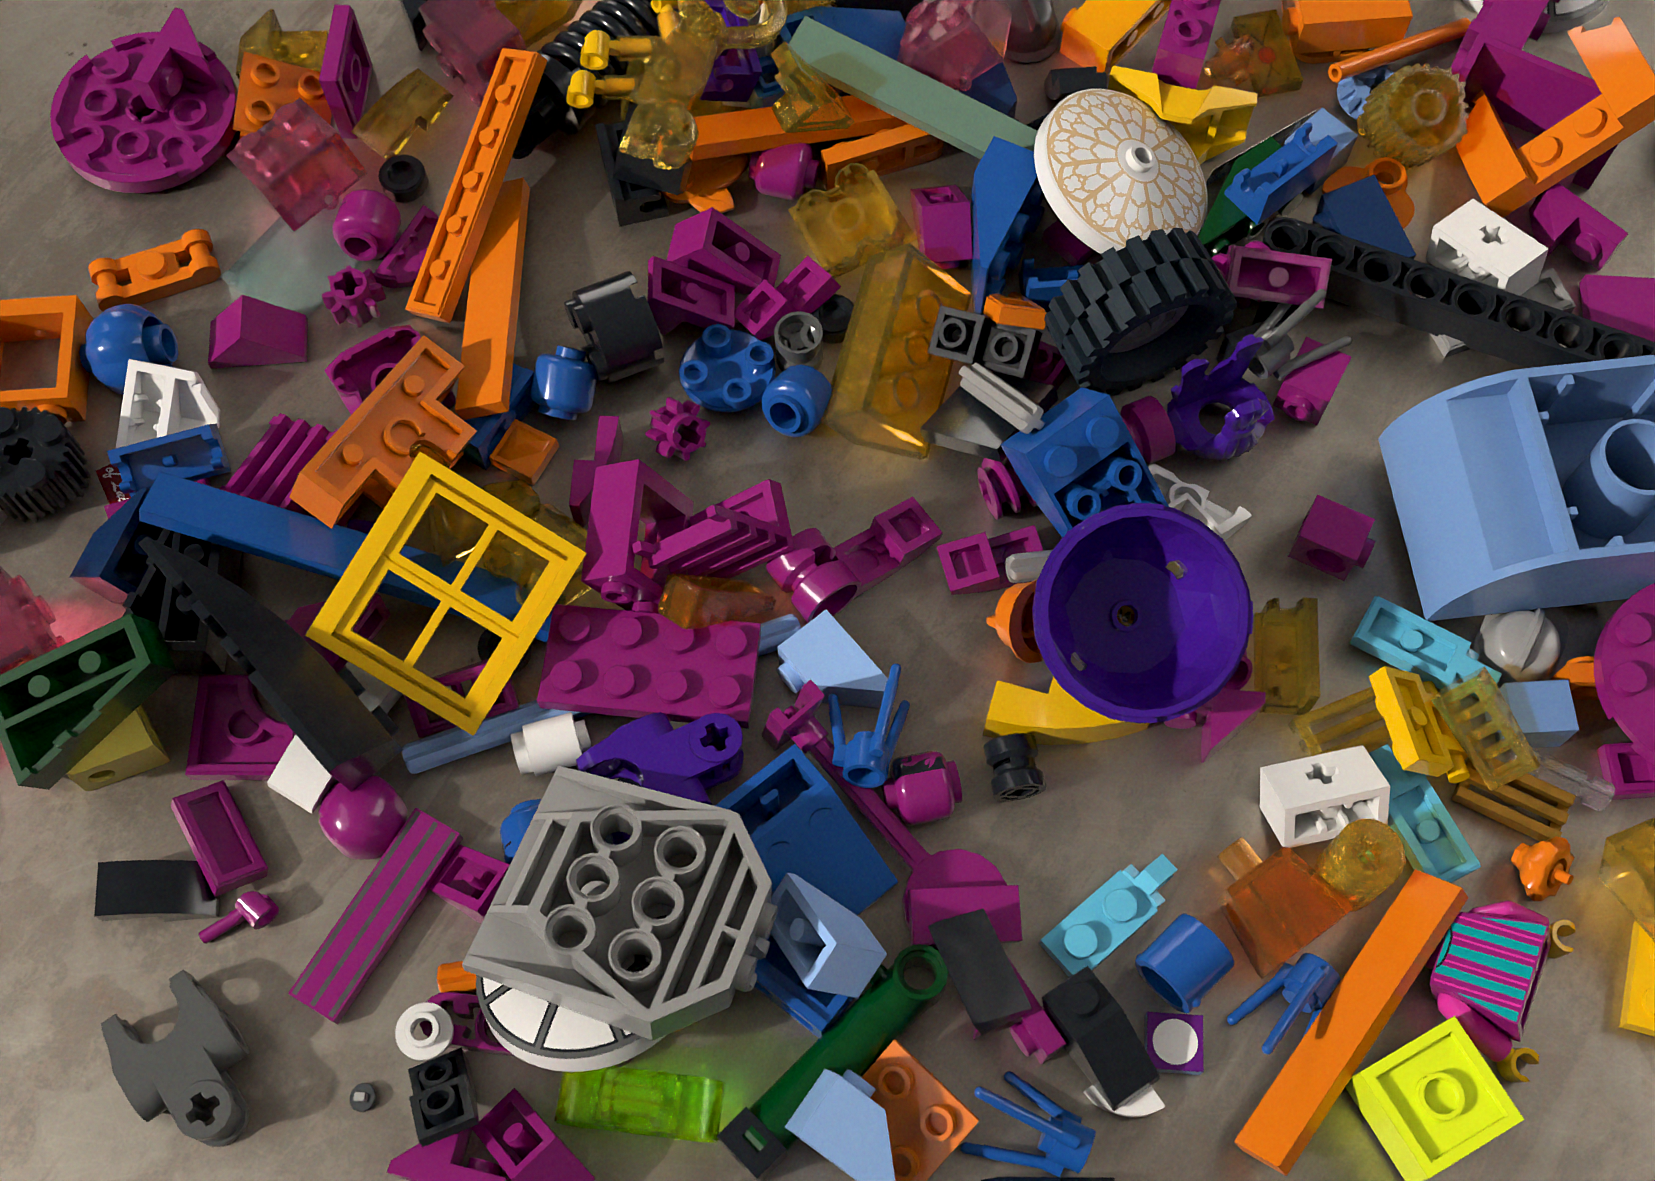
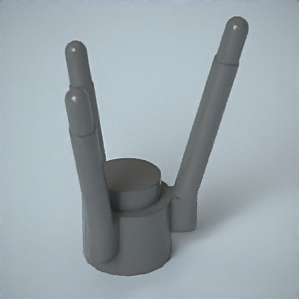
[1248,289,1353,381]

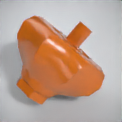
[1511,836,1575,901]

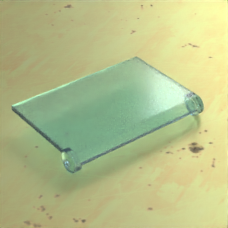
[221,178,361,318]

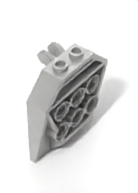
[462,765,778,1041]

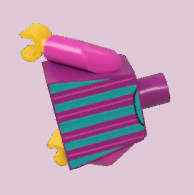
[1424,900,1576,1082]

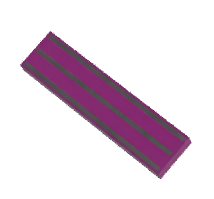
[288,808,463,1025]

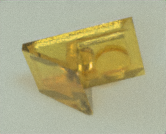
[235,9,328,79]
[771,41,854,133]

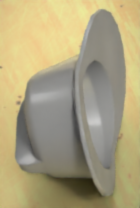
[1473,607,1569,693]

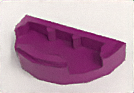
[373,204,439,289]

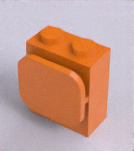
[1281,0,1413,64]

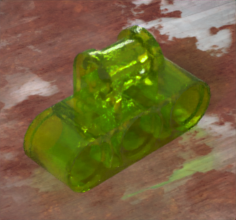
[554,1065,726,1143]

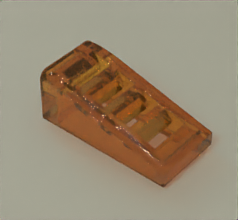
[658,573,777,629]

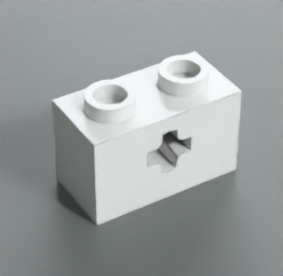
[1425,199,1549,296]
[1260,745,1390,849]

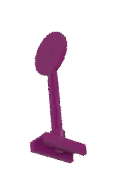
[762,679,1007,951]

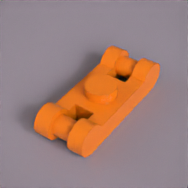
[88,229,221,312]

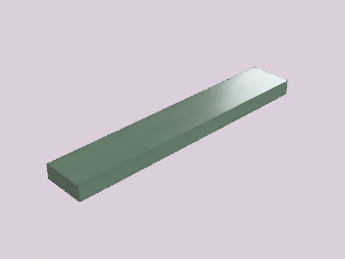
[783,16,1038,159]

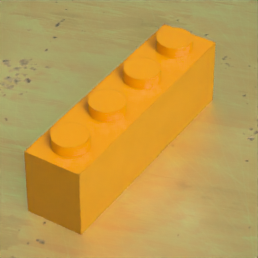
[1060,0,1172,76]

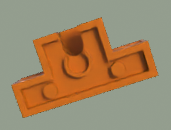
[289,335,477,529]

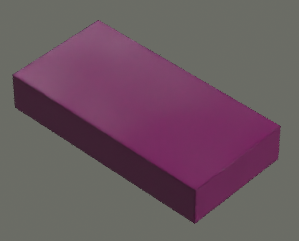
[171,780,269,897]
[907,885,1023,946]

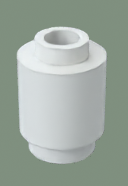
[510,712,592,777]

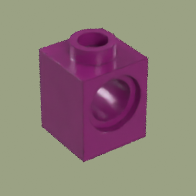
[1272,336,1352,426]
[1288,494,1376,581]

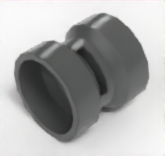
[774,311,823,372]

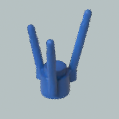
[828,663,910,788]
[1227,953,1341,1055]
[960,1071,1096,1177]

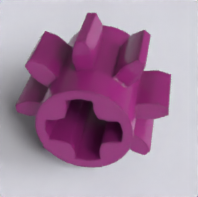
[321,265,386,328]
[645,397,711,461]

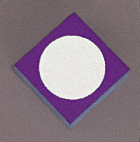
[1144,1011,1204,1075]

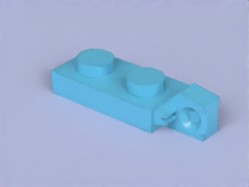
[1349,596,1502,701]
[1369,744,1481,883]
[1039,853,1178,978]

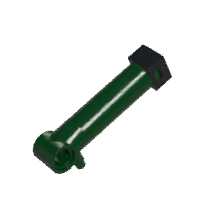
[717,944,949,1181]

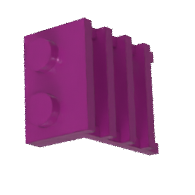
[219,413,366,527]
[632,479,795,586]

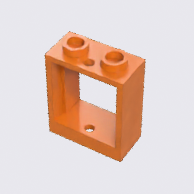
[0,295,93,424]

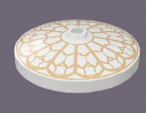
[1034,89,1208,254]

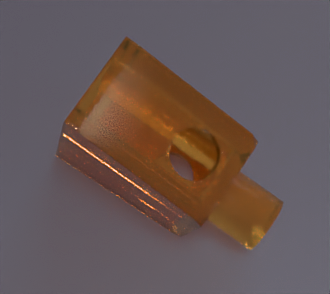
[1217,837,1355,979]

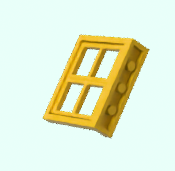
[305,452,587,736]

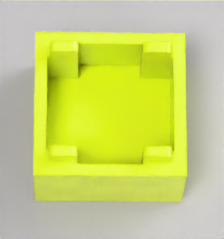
[1345,1016,1524,1181]

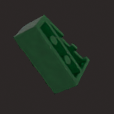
[0,613,177,790]

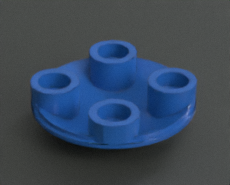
[679,324,776,412]

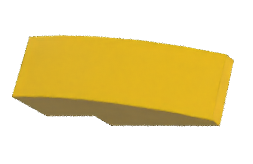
[983,676,1150,745]

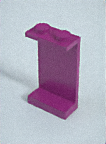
[1434,32,1618,190]

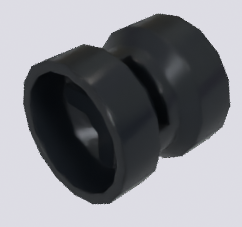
[983,733,1046,801]

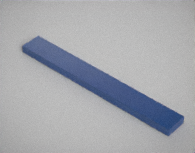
[139,471,563,642]

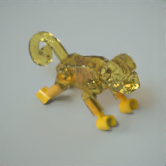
[566,0,788,170]

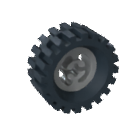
[1045,228,1237,396]

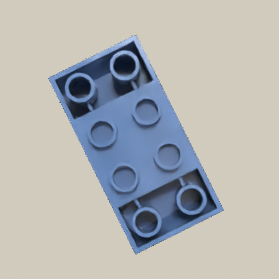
[1378,355,1655,621]

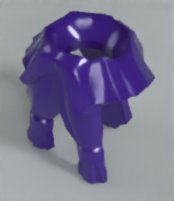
[1167,334,1275,461]

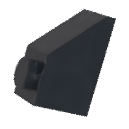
[1042,966,1160,1111]

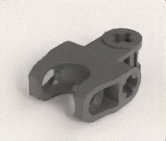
[101,970,250,1147]

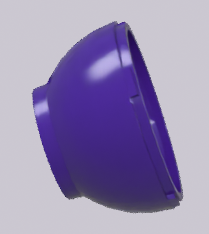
[1032,503,1253,723]

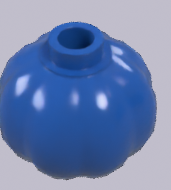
[79,304,178,395]

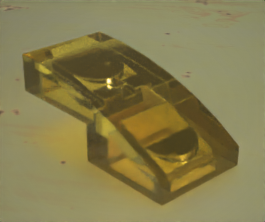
[351,68,454,160]

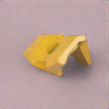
[1107,65,1257,165]

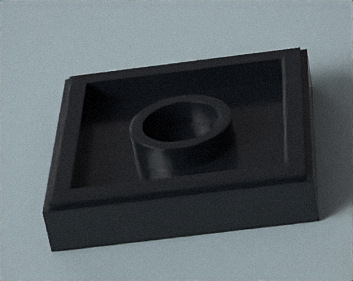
[920,371,1059,462]

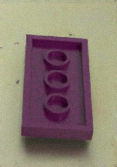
[537,604,761,729]

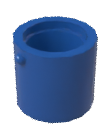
[1135,913,1234,1013]

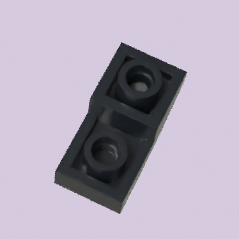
[927,305,1042,380]
[408,1047,479,1148]

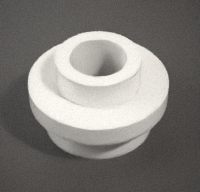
[395,1002,454,1061]

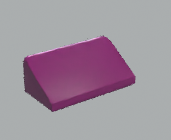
[1225,245,1332,309]

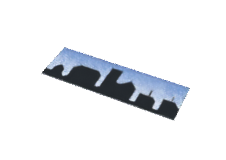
[1205,110,1317,186]

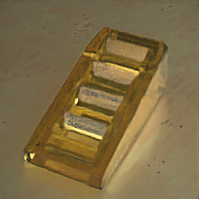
[1431,666,1540,791]

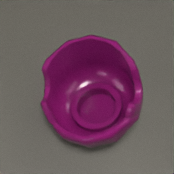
[318,775,407,860]

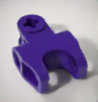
[576,712,744,845]

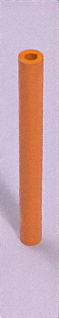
[1328,17,1471,82]

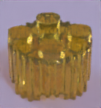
[1357,63,1469,170]

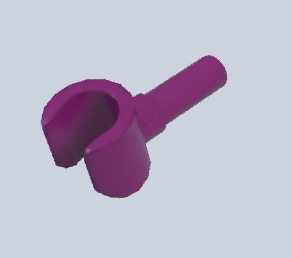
[199,891,280,944]

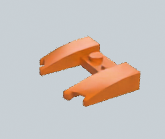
[1450,16,1655,218]

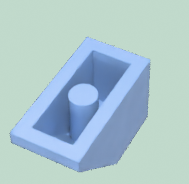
[777,609,888,708]
[770,872,887,998]
[785,1069,895,1181]

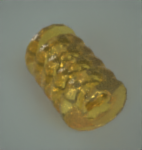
[1314,819,1405,912]

